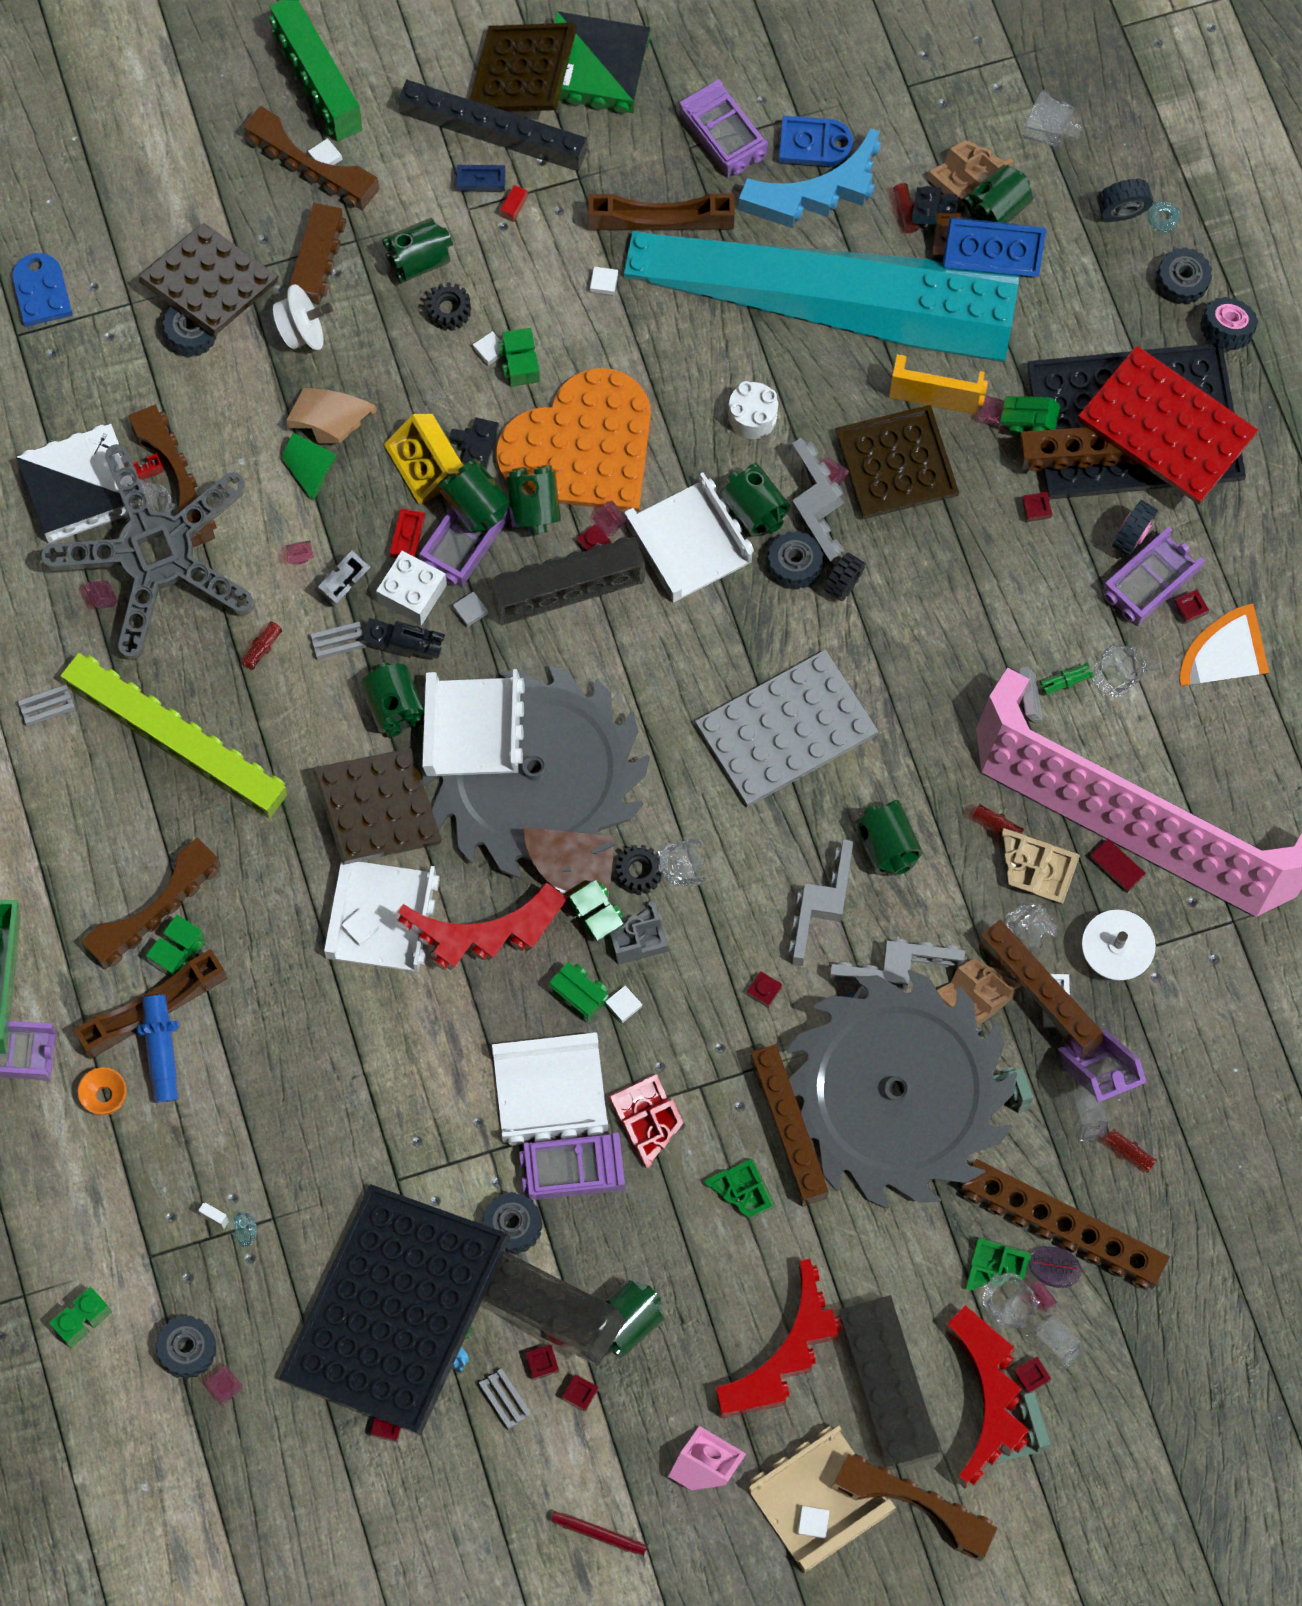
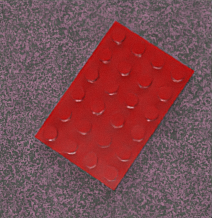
[1077,346,1258,505]

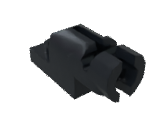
[362,618,445,659]

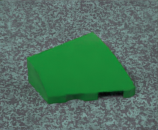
[282,433,337,500]
[705,1158,776,1218]
[965,1237,1031,1290]

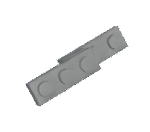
[792,438,844,566]
[789,840,853,966]
[829,939,965,991]

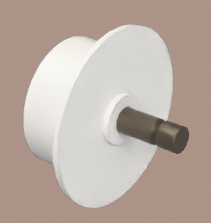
[273,285,333,350]
[1082,910,1155,981]

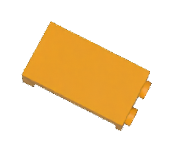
[889,354,988,415]

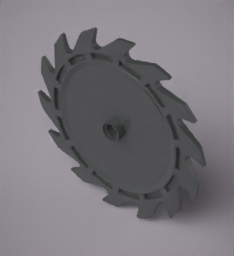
[422,665,650,879]
[787,969,1017,1208]

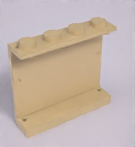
[748,1426,896,1573]

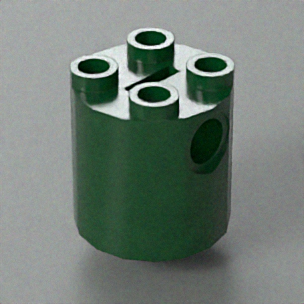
[962,164,1033,223]
[382,218,453,284]
[438,458,510,531]
[719,462,791,536]
[506,465,561,534]
[360,662,425,737]
[854,800,923,876]
[585,1279,664,1359]

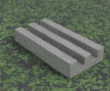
[311,622,366,660]
[1019,666,1043,723]
[18,684,76,726]
[479,1368,531,1430]

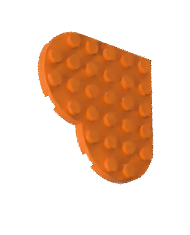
[497,368,651,512]

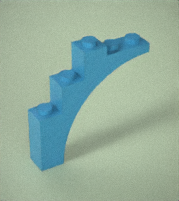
[738,128,882,228]

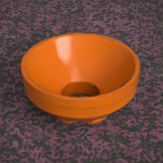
[78,1067,127,1116]

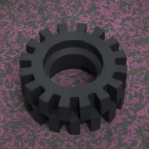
[426,283,471,331]
[824,552,866,601]
[616,845,662,895]

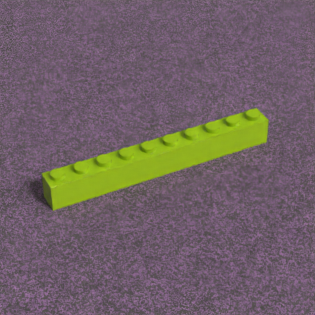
[61,653,287,819]

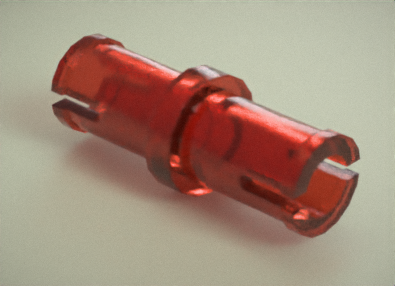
[893,183,920,234]
[241,621,283,670]
[972,803,1024,834]
[1104,1128,1157,1173]

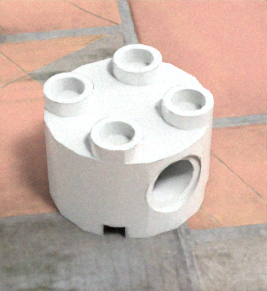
[728,381,778,440]

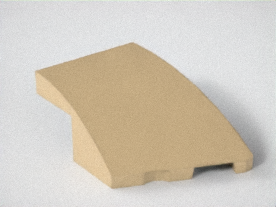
[1002,828,1080,904]

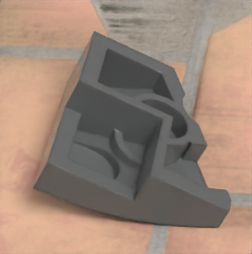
[610,900,669,964]

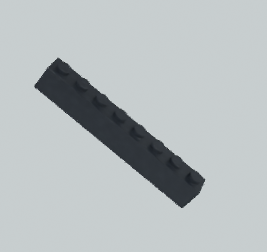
[398,79,587,172]

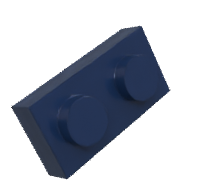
[457,165,506,191]

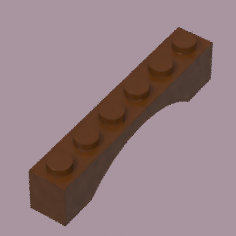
[243,106,379,211]
[588,193,735,230]
[128,404,217,548]
[81,837,221,970]
[979,919,1103,1059]
[74,949,227,1059]
[750,1044,829,1207]
[831,1454,998,1562]

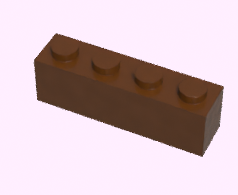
[290,203,346,305]

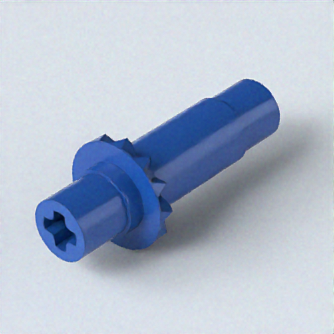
[136,995,179,1103]

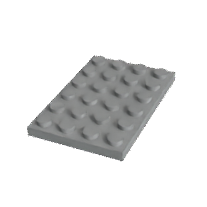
[695,650,879,807]

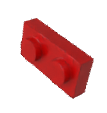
[390,508,425,558]

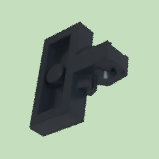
[912,186,958,224]
[449,417,499,470]

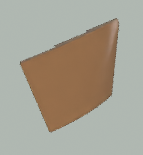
[926,140,1014,207]
[286,388,377,443]
[937,959,1024,1026]

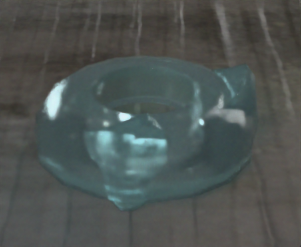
[1148,200,1181,232]
[234,1212,257,1247]

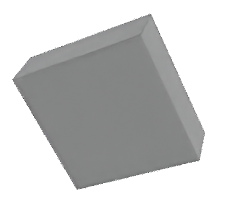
[453,592,488,627]

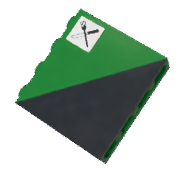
[554,11,650,114]

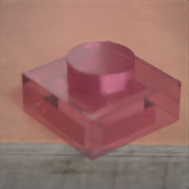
[979,395,1005,427]
[824,456,849,486]
[593,501,627,537]
[286,540,314,564]
[84,581,118,608]
[1029,1280,1057,1313]
[205,1365,244,1405]

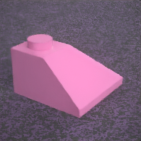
[668,1426,746,1491]

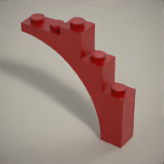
[393,883,567,970]
[716,1258,842,1418]
[946,1305,1029,1489]

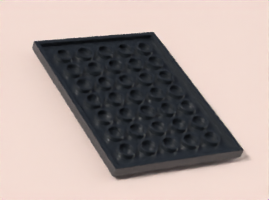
[1027,343,1246,499]
[279,1184,511,1436]

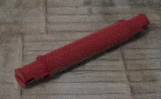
[551,1511,648,1556]

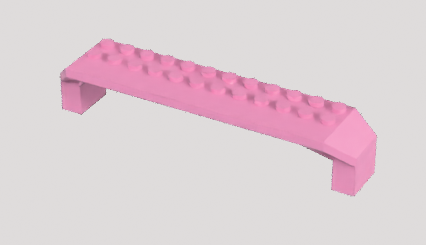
[976,668,1302,917]

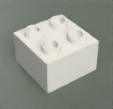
[376,551,447,626]

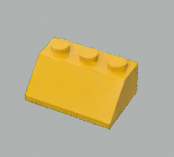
[384,414,463,504]

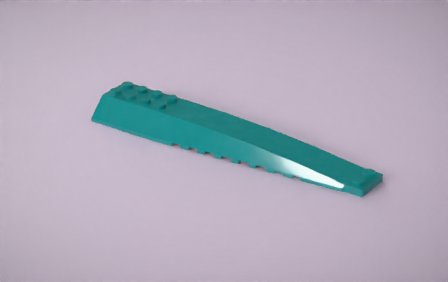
[624,231,1019,363]

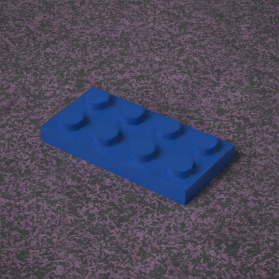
[942,217,1047,277]

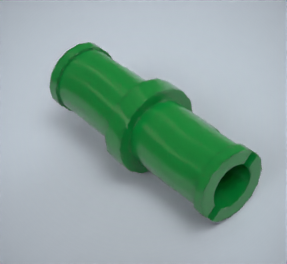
[1040,663,1093,696]

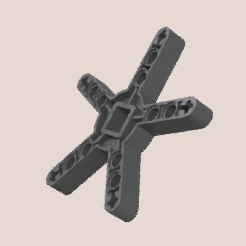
[41,444,254,660]

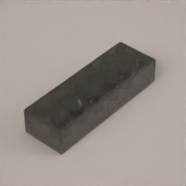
[490,537,645,626]
[480,1251,626,1366]
[838,1295,940,1470]

